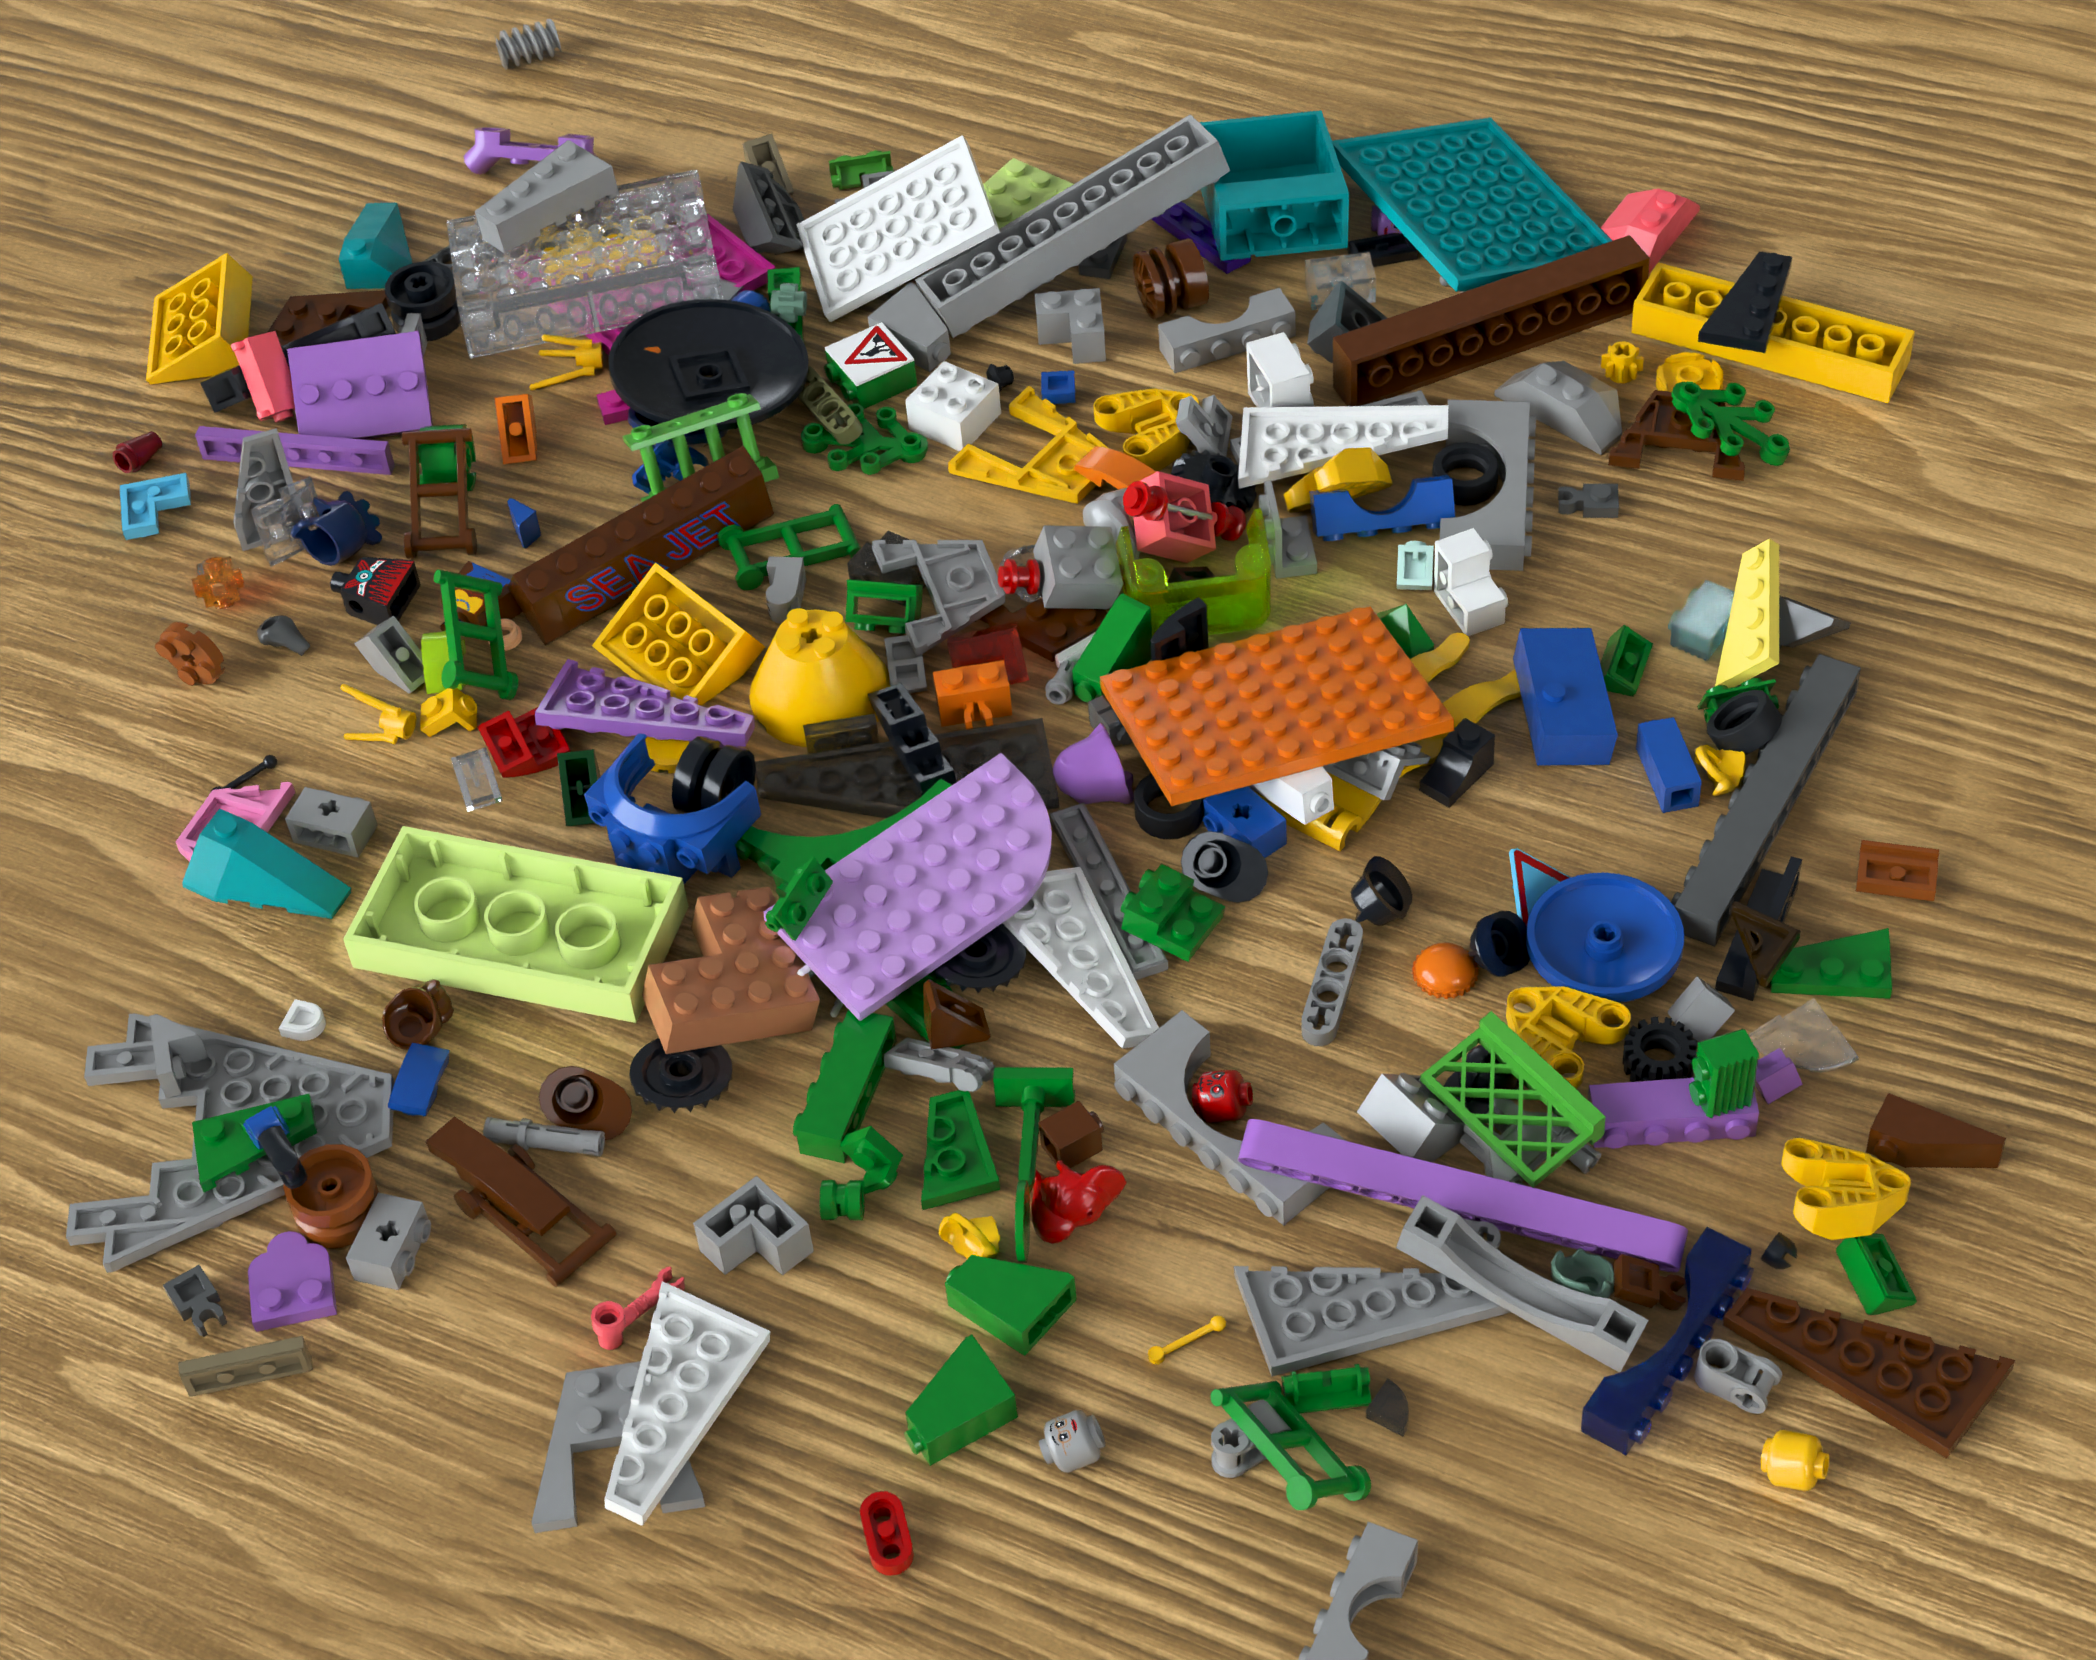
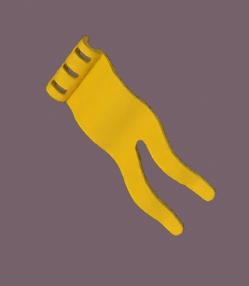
[1254,633,1521,852]

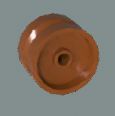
[283,1144,379,1248]

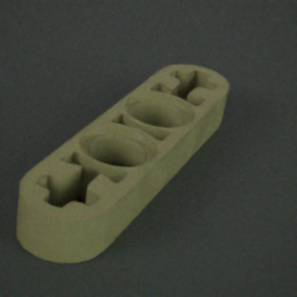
[798,366,863,444]

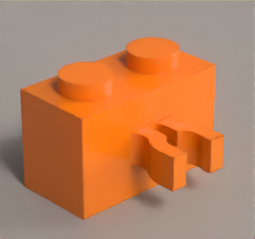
[933,660,1012,732]

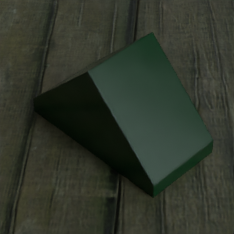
[557,749,601,826]

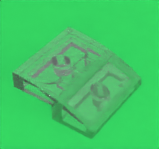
[251,477,319,566]

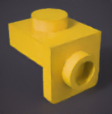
[420,688,477,737]

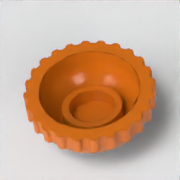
[1412,942,1479,999]

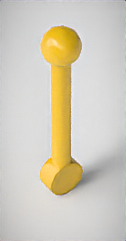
[1148,1315,1226,1365]

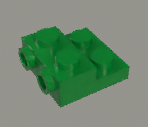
[1121,864,1226,962]

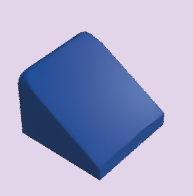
[507,498,541,549]

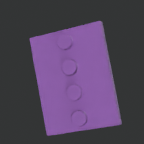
[287,331,433,440]

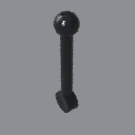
[210,755,277,793]

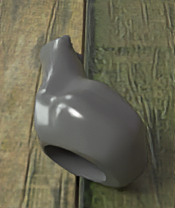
[257,615,310,656]

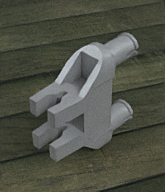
[1460,1098,1601,1186]

